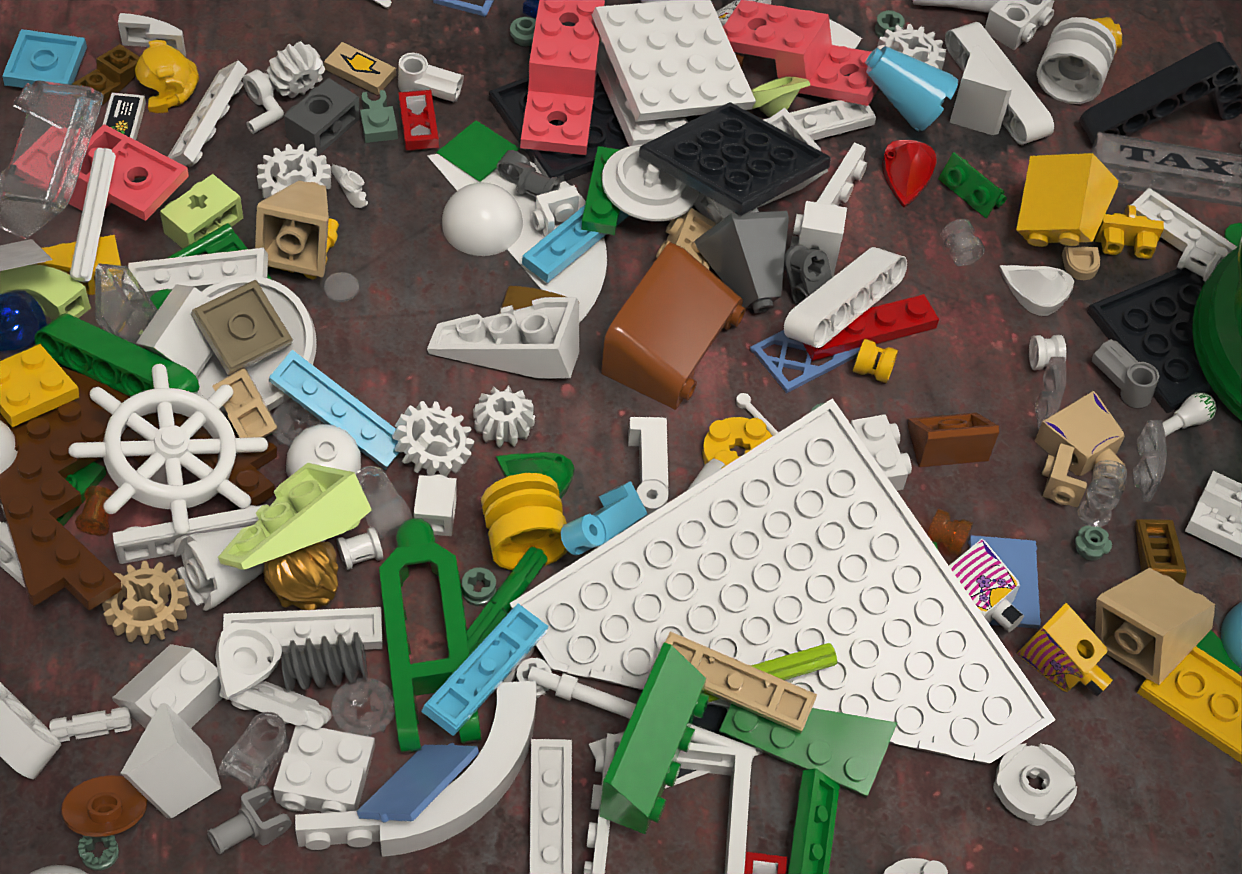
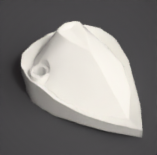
[999,265,1074,316]
[215,622,282,700]

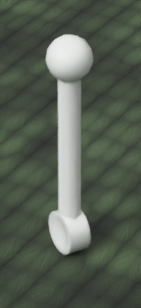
[736,393,779,436]

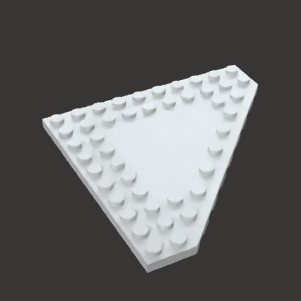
[510,398,1055,765]

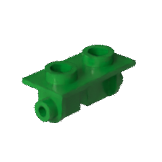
[938,152,1007,218]

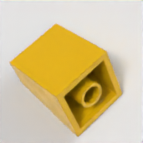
[1016,153,1118,247]

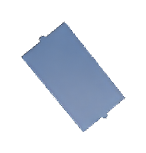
[356,743,479,822]

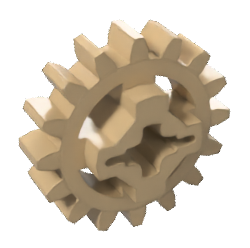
[102,561,190,644]

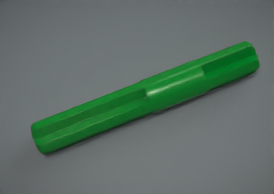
[447,547,548,658]

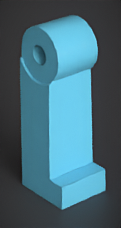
[561,481,648,555]

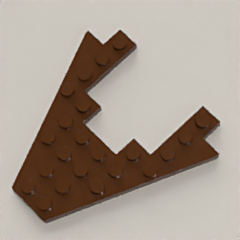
[0,366,277,611]

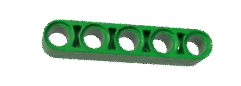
[34,313,200,397]

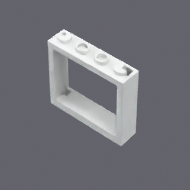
[584,733,752,874]

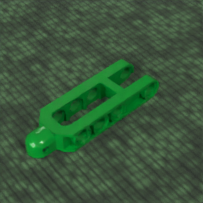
[379,518,482,753]

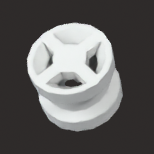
[1029,335,1066,370]

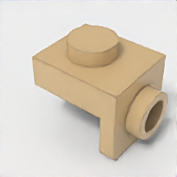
[1042,443,1087,507]

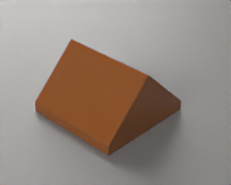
[907,412,999,468]

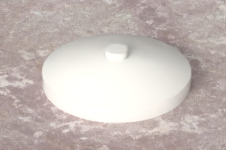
[196,276,317,415]

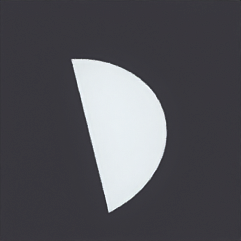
[428,154,607,323]

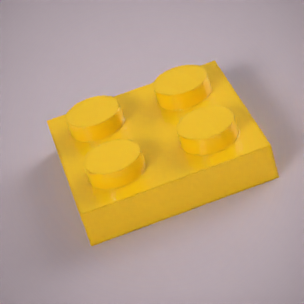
[0,344,79,427]

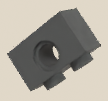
[284,78,360,157]

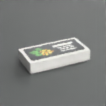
[103,93,146,140]

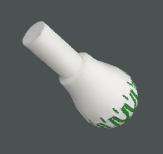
[1153,393,1216,440]

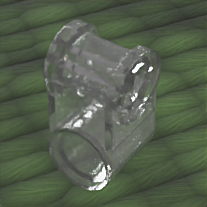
[356,466,413,542]
[219,712,289,792]

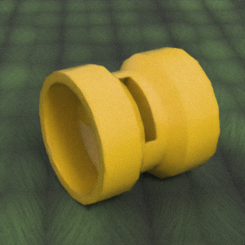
[853,339,898,383]

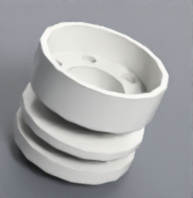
[1037,17,1117,104]

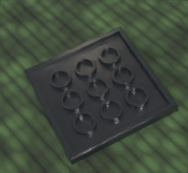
[489,72,629,182]
[639,102,831,216]
[1087,260,1215,414]

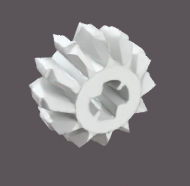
[266,41,326,98]
[473,385,535,448]

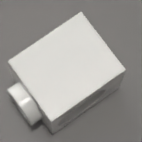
[413,475,457,536]

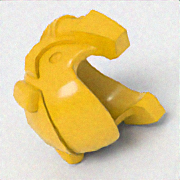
[135,40,199,113]

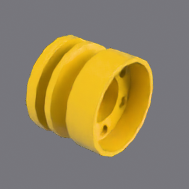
[481,473,567,570]

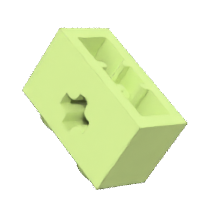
[160,174,243,248]

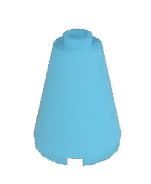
[865,46,958,131]

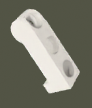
[628,417,669,519]

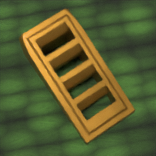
[1135,519,1187,586]

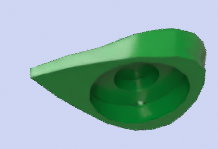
[496,452,575,499]

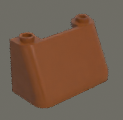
[601,242,746,410]

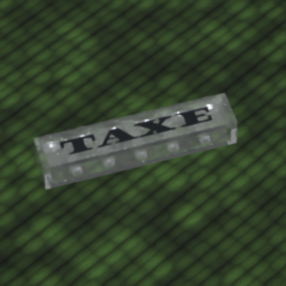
[1090,132,1242,207]

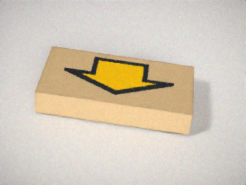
[324,42,396,95]

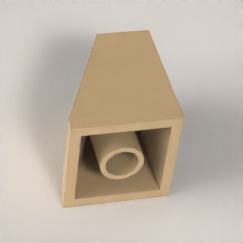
[1095,568,1215,685]

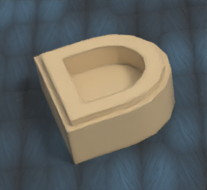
[1062,247,1100,281]

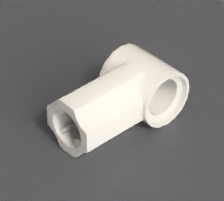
[398,53,464,102]

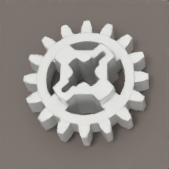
[877,24,946,70]
[257,144,331,199]
[392,401,474,477]

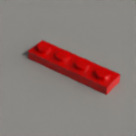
[803,294,939,361]

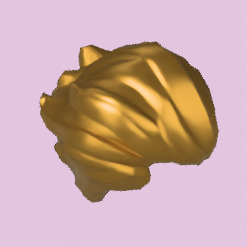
[264,542,339,610]

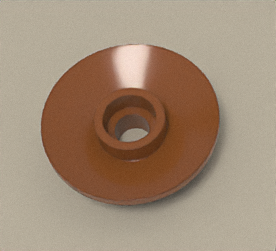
[62,775,147,837]

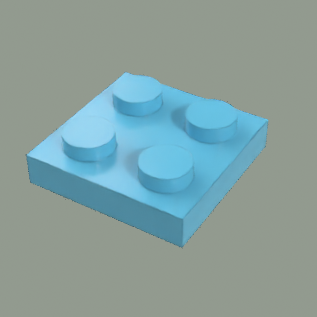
[2,29,87,94]

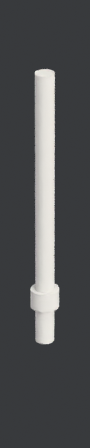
[527,666,756,763]

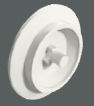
[602,145,699,221]

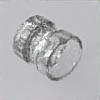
[940,219,985,266]

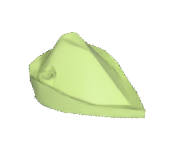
[749,77,811,118]

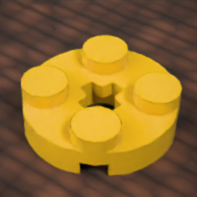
[702,417,772,469]

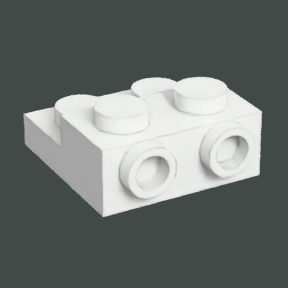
[851,414,912,491]
[273,725,375,813]

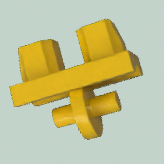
[1095,205,1164,259]

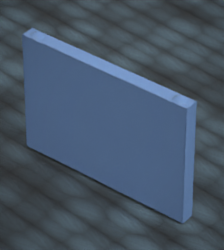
[968,535,1041,629]

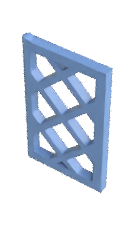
[750,330,861,393]

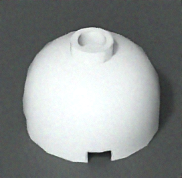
[286,424,361,478]

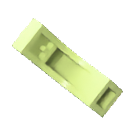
[0,264,91,320]

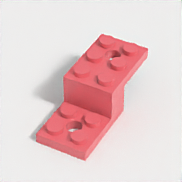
[520,0,605,155]
[723,0,879,106]
[12,124,189,221]

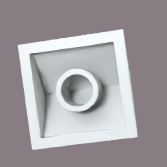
[949,45,1012,135]
[136,284,214,378]
[121,703,221,818]

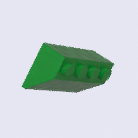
[599,642,709,834]

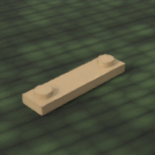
[665,631,817,734]

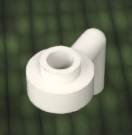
[243,69,284,134]

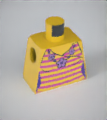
[1017,603,1113,697]

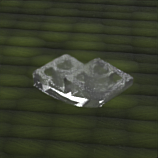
[1133,420,1167,502]

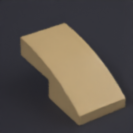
[212,368,278,438]

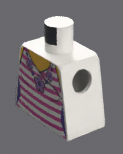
[949,539,1024,632]

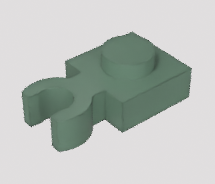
[360,90,398,143]

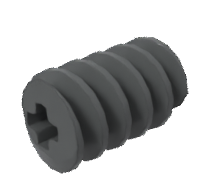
[281,632,368,692]

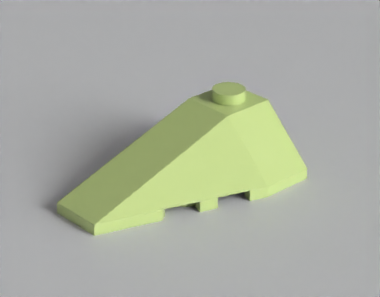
[218,463,372,570]

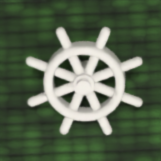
[69,364,268,535]

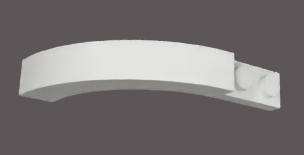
[295,681,536,857]

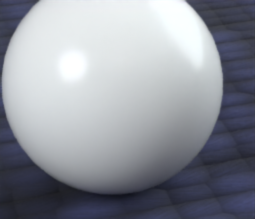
[442,182,523,256]

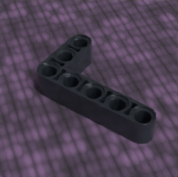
[1079,42,1242,149]

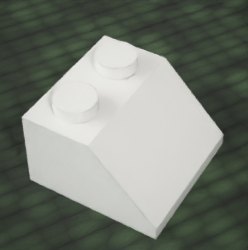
[112,644,223,729]

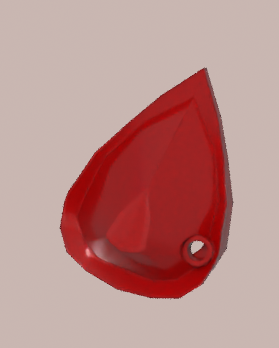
[882,140,937,208]

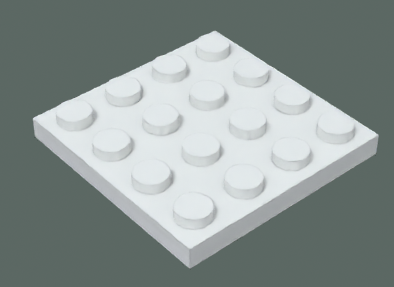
[592,0,756,122]

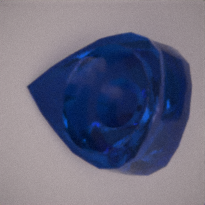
[0,290,47,351]

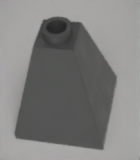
[695,211,789,313]

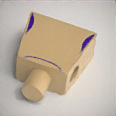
[1035,391,1125,479]

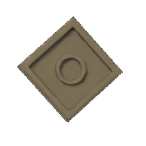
[191,280,293,376]

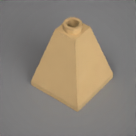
[255,180,329,277]

